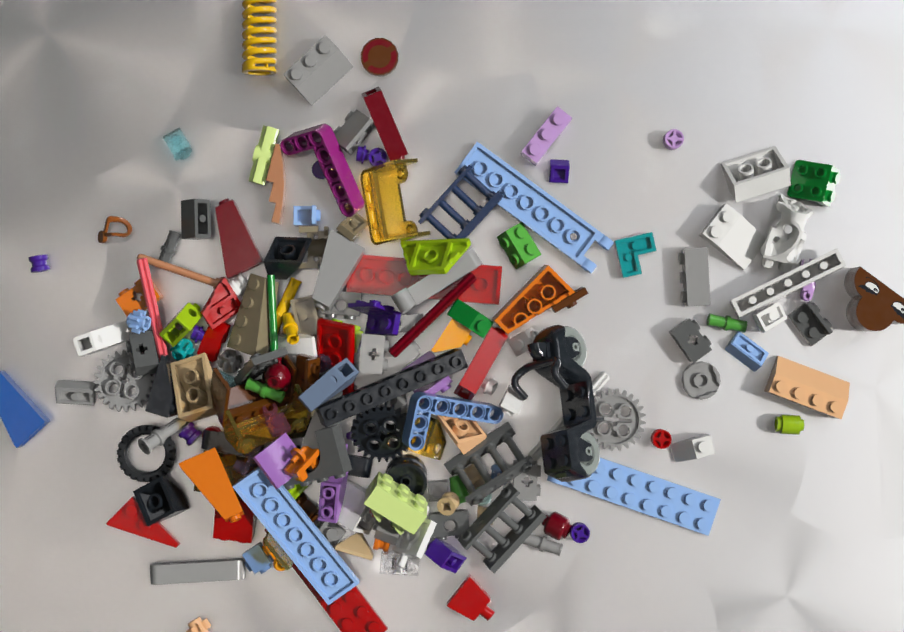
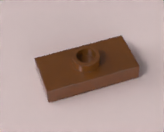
[551,287,589,313]

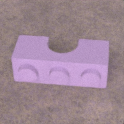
[521,106,572,166]

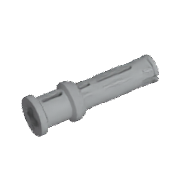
[138,417,190,454]

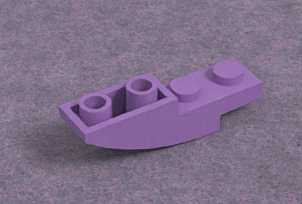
[318,443,348,523]

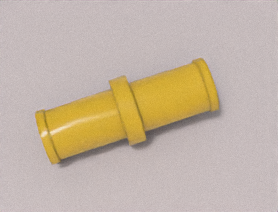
[282,312,299,345]

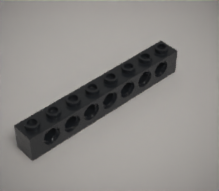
[315,349,468,427]

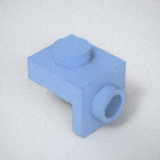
[293,205,321,226]

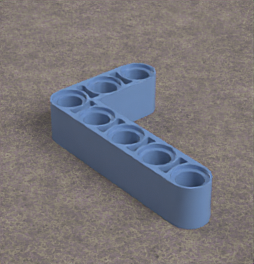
[402,392,503,451]

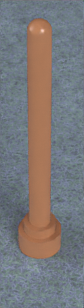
[137,254,228,289]

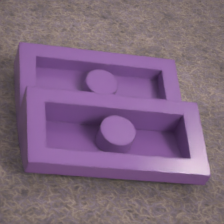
[253,432,297,489]

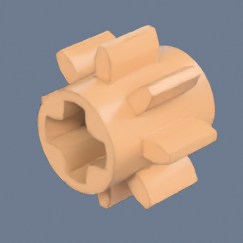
[186,616,211,632]

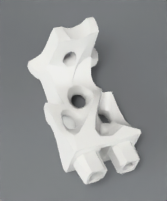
[760,194,814,273]

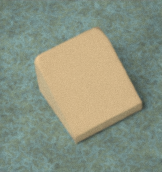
[464,464,485,489]

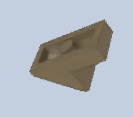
[336,213,369,242]

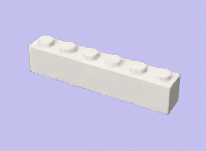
[730,248,846,319]

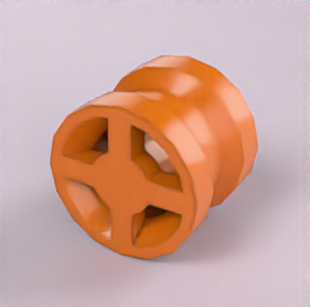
[373,538,390,553]

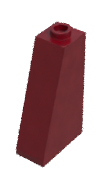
[362,86,408,162]
[215,198,264,279]

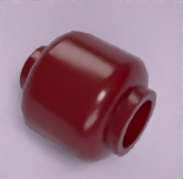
[542,512,572,540]

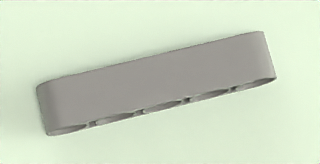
[150,558,245,585]

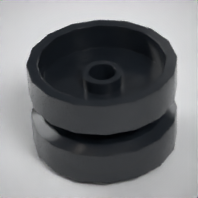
[385,454,427,496]

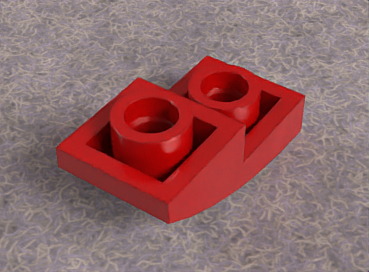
[197,322,231,362]

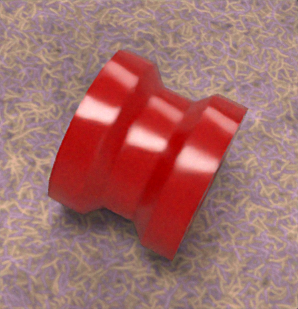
[651,429,672,449]

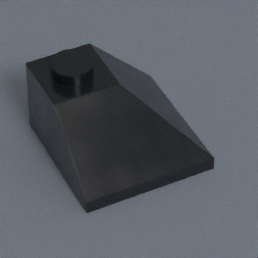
[263,237,312,280]
[133,476,189,527]

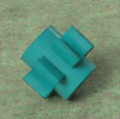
[170,338,195,361]

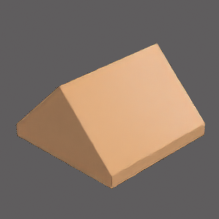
[436,411,487,455]

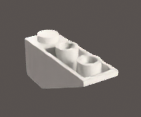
[72,320,133,356]

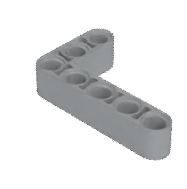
[391,248,482,314]

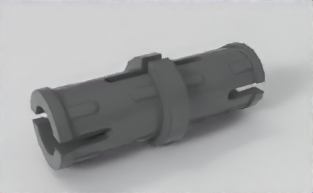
[158,230,181,263]

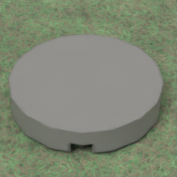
[681,361,721,400]

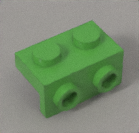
[497,222,542,269]

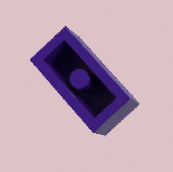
[424,538,467,573]

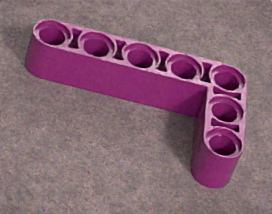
[280,124,364,217]

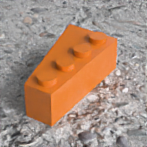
[492,264,575,334]

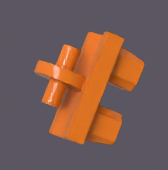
[283,446,320,482]

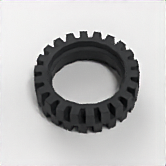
[117,425,176,482]

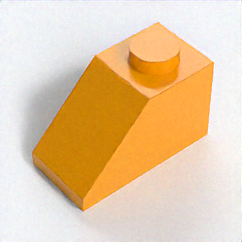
[431,318,472,352]

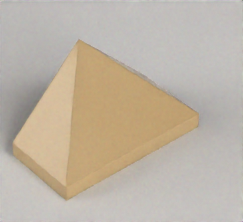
[335,532,374,560]

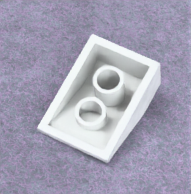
[699,203,766,270]

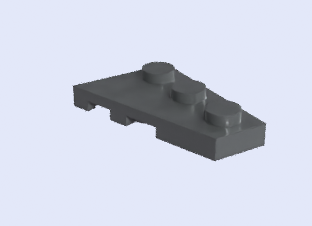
[234,347,288,386]

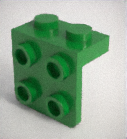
[787,160,840,207]

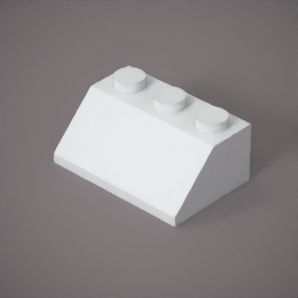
[721,146,791,203]

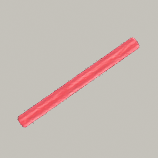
[137,258,169,362]

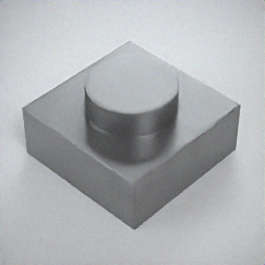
[428,481,448,502]

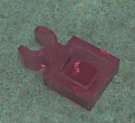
[263,403,291,438]

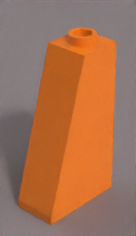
[178,447,244,523]

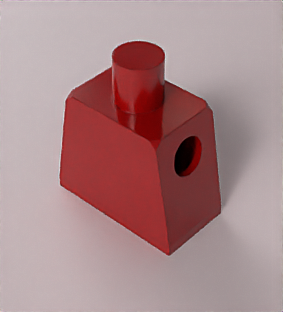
[447,574,495,621]

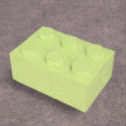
[364,472,428,535]

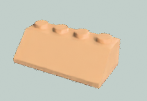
[764,356,850,419]

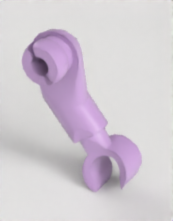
[799,259,816,301]

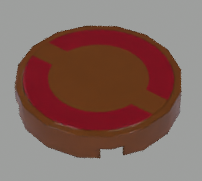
[361,38,398,76]

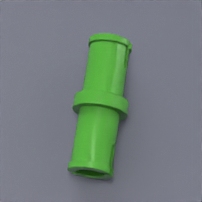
[707,313,747,333]
[245,378,285,403]

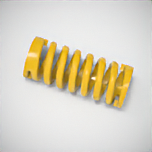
[242,0,277,76]

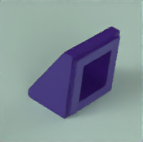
[549,159,570,183]

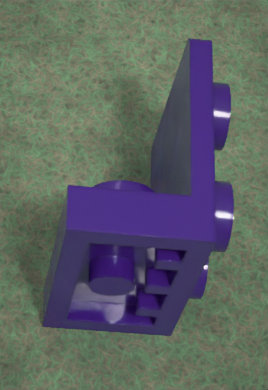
[348,300,401,336]

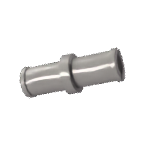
[523,534,563,556]

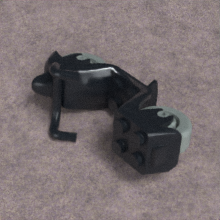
[511,325,604,482]

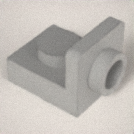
[316,521,346,547]

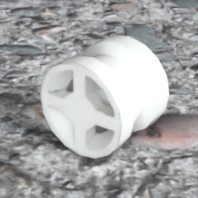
[228,273,248,297]

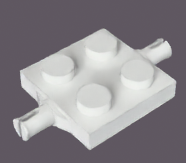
[392,506,437,568]

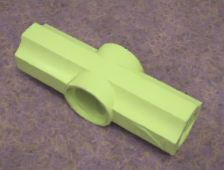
[249,125,280,186]

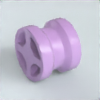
[663,129,684,150]

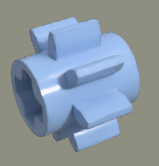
[127,309,151,334]

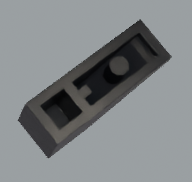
[145,354,177,418]

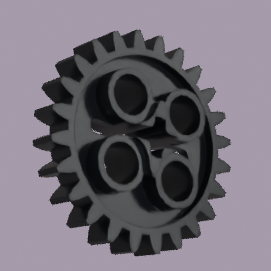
[351,402,413,462]

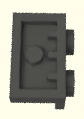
[788,301,833,346]

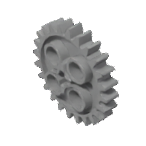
[93,350,155,412]
[587,388,646,451]

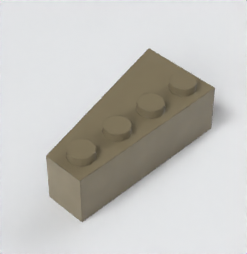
[227,273,279,356]

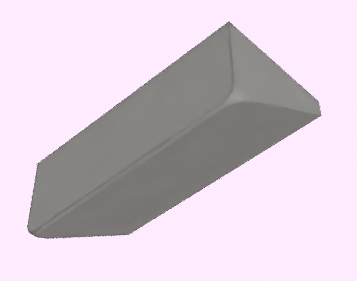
[55,380,96,405]

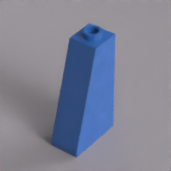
[0,371,50,448]

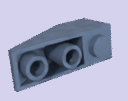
[298,358,359,412]

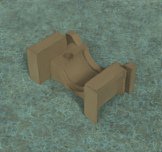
[299,225,329,271]

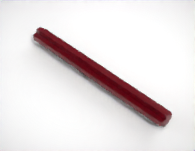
[389,272,477,358]

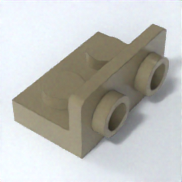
[290,295,323,335]

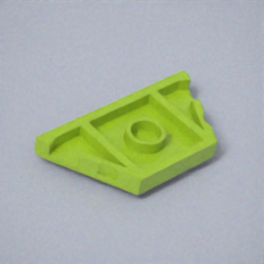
[400,238,471,275]

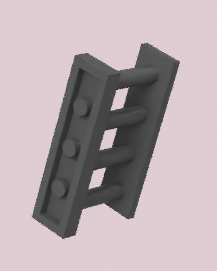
[444,422,536,506]
[458,483,547,573]

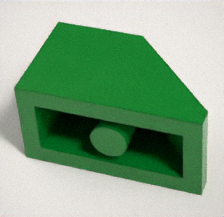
[447,298,494,338]

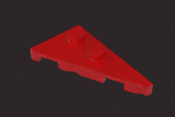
[106,496,181,548]

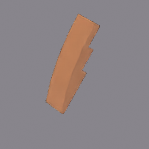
[266,144,286,225]

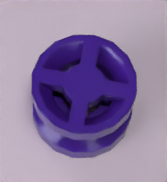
[368,148,388,169]
[29,254,51,273]
[178,422,202,446]
[570,522,590,543]

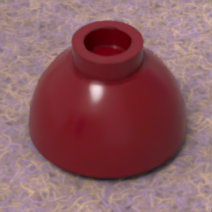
[265,363,291,390]

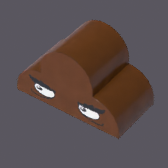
[844,266,904,332]

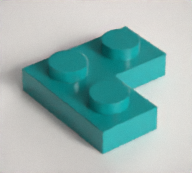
[614,232,657,278]

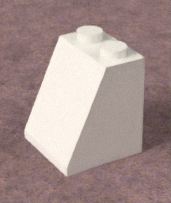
[317,479,376,535]

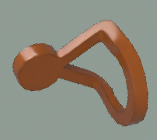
[98,216,132,243]

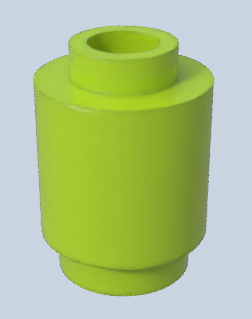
[774,415,804,435]

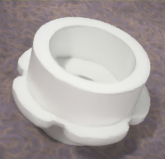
[481,377,498,395]

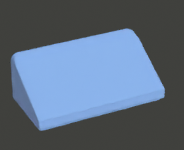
[725,331,769,372]

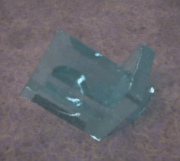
[163,127,192,161]

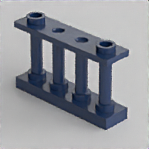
[418,164,505,239]

